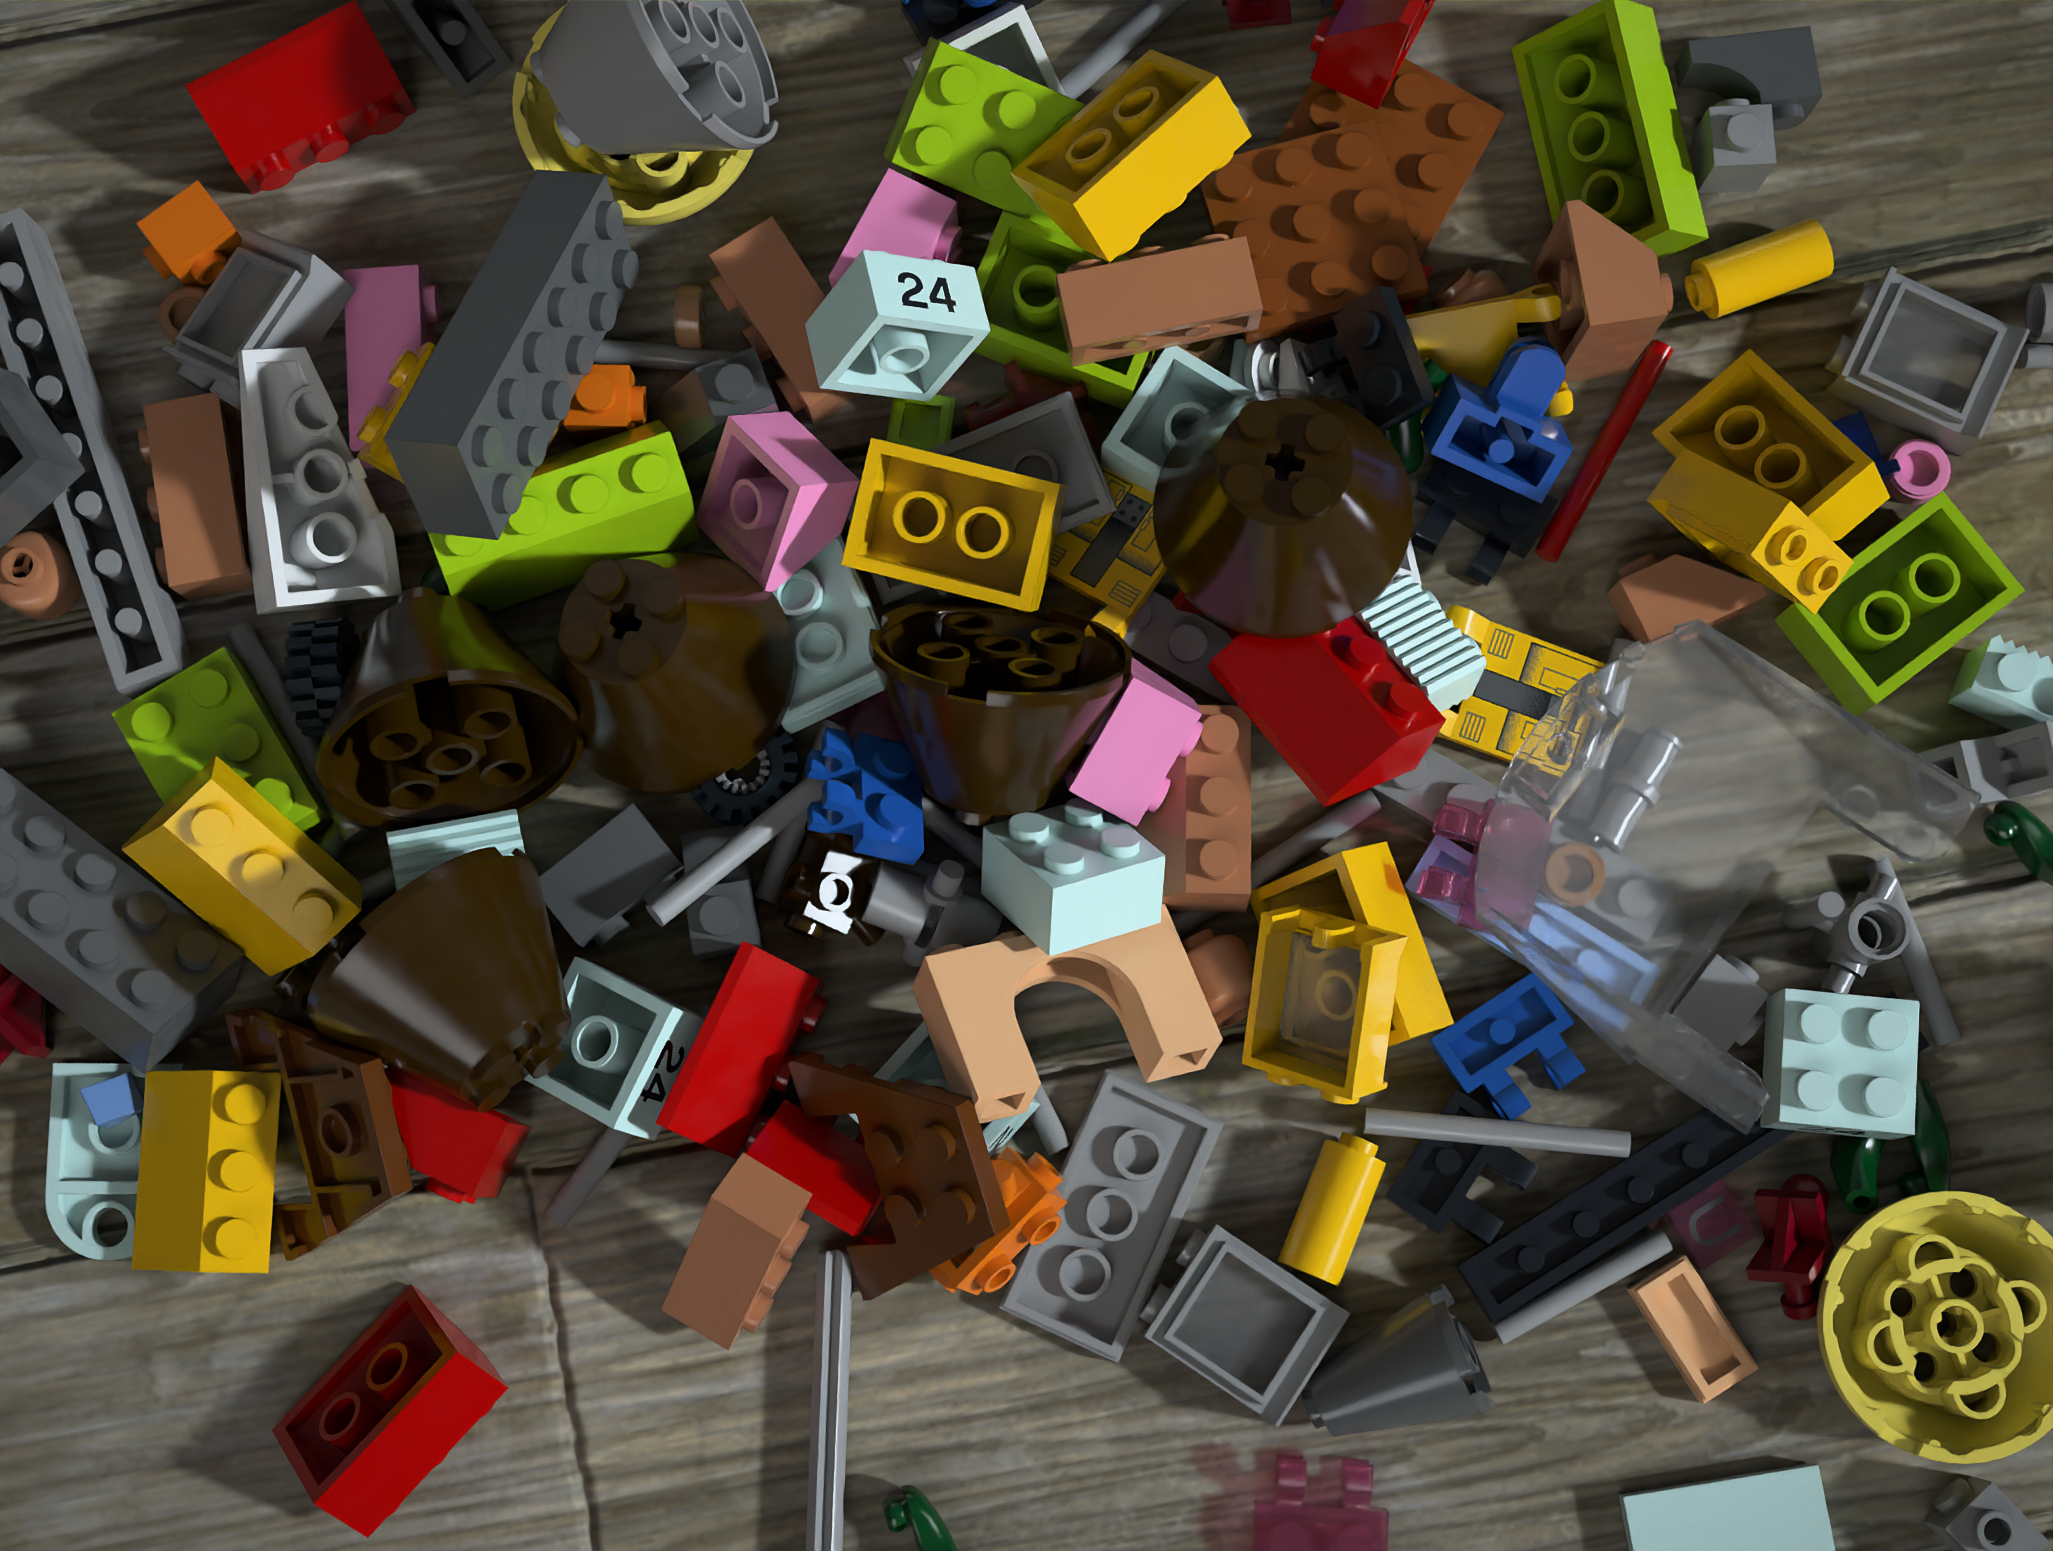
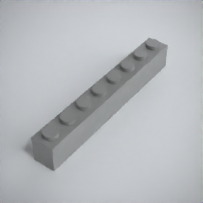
[0,207,195,700]

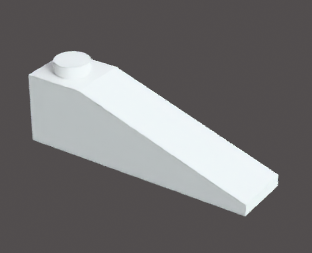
[238,347,402,615]

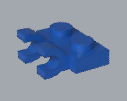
[807,727,924,865]
[1428,969,1586,1121]

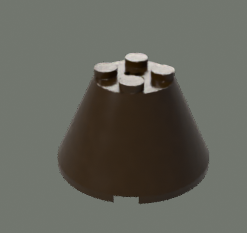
[1153,389,1413,639]
[551,551,797,795]
[316,587,583,832]
[868,597,1132,826]
[307,846,572,1113]

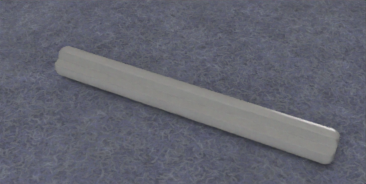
[806,1249,853,1551]

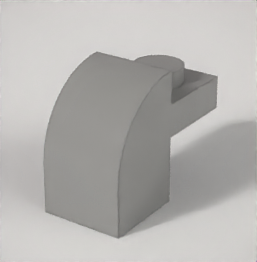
[1910,720,2053,818]

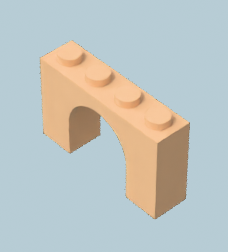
[912,904,1223,1124]

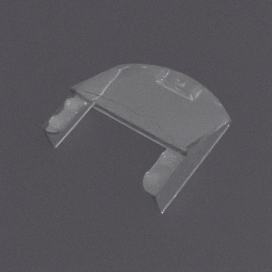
[1474,619,1982,1135]

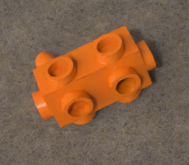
[929,1147,1068,1296]

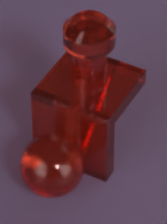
[962,360,1101,449]

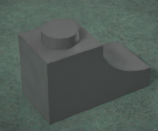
[1674,26,1823,131]
[680,823,765,962]

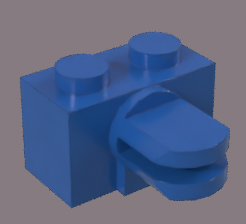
[1421,336,1573,504]

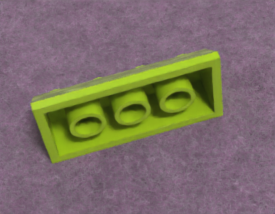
[1511,0,1709,261]
[428,420,700,613]

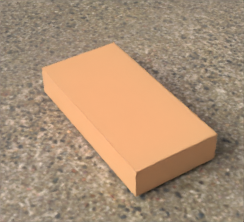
[1626,1255,1759,1404]

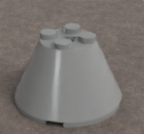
[530,0,779,155]

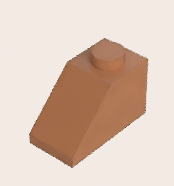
[1607,554,1768,660]

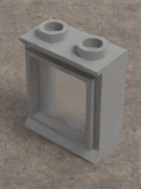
[162,227,356,410]
[1824,266,2030,456]
[1139,1224,1350,1427]

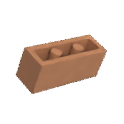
[708,216,863,425]
[1056,233,1263,367]
[138,392,254,600]
[661,1153,812,1351]

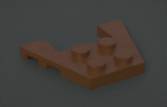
[225,1008,413,1261]
[788,1052,1011,1301]

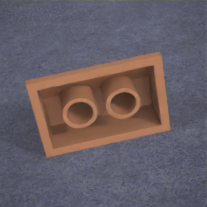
[1532,200,1673,383]
[1122,705,1251,913]

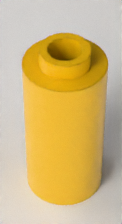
[1685,218,1834,319]
[1277,1132,1386,1287]

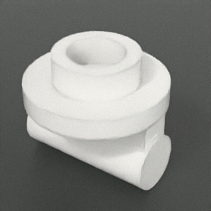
[1229,339,1280,392]

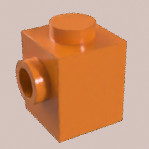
[136,180,242,287]
[563,364,648,446]

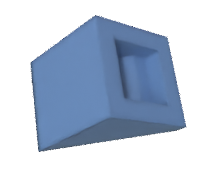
[79,1072,144,1128]

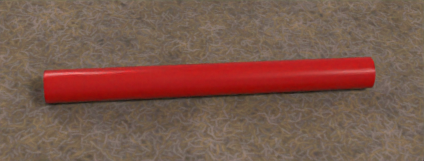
[1535,340,1673,563]

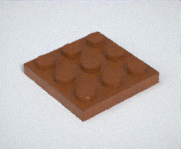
[1275,59,1506,262]
[1197,118,1429,344]

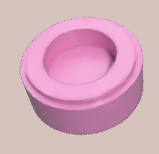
[1882,439,1951,505]

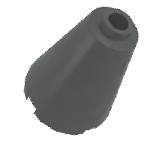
[1301,1284,1496,1437]

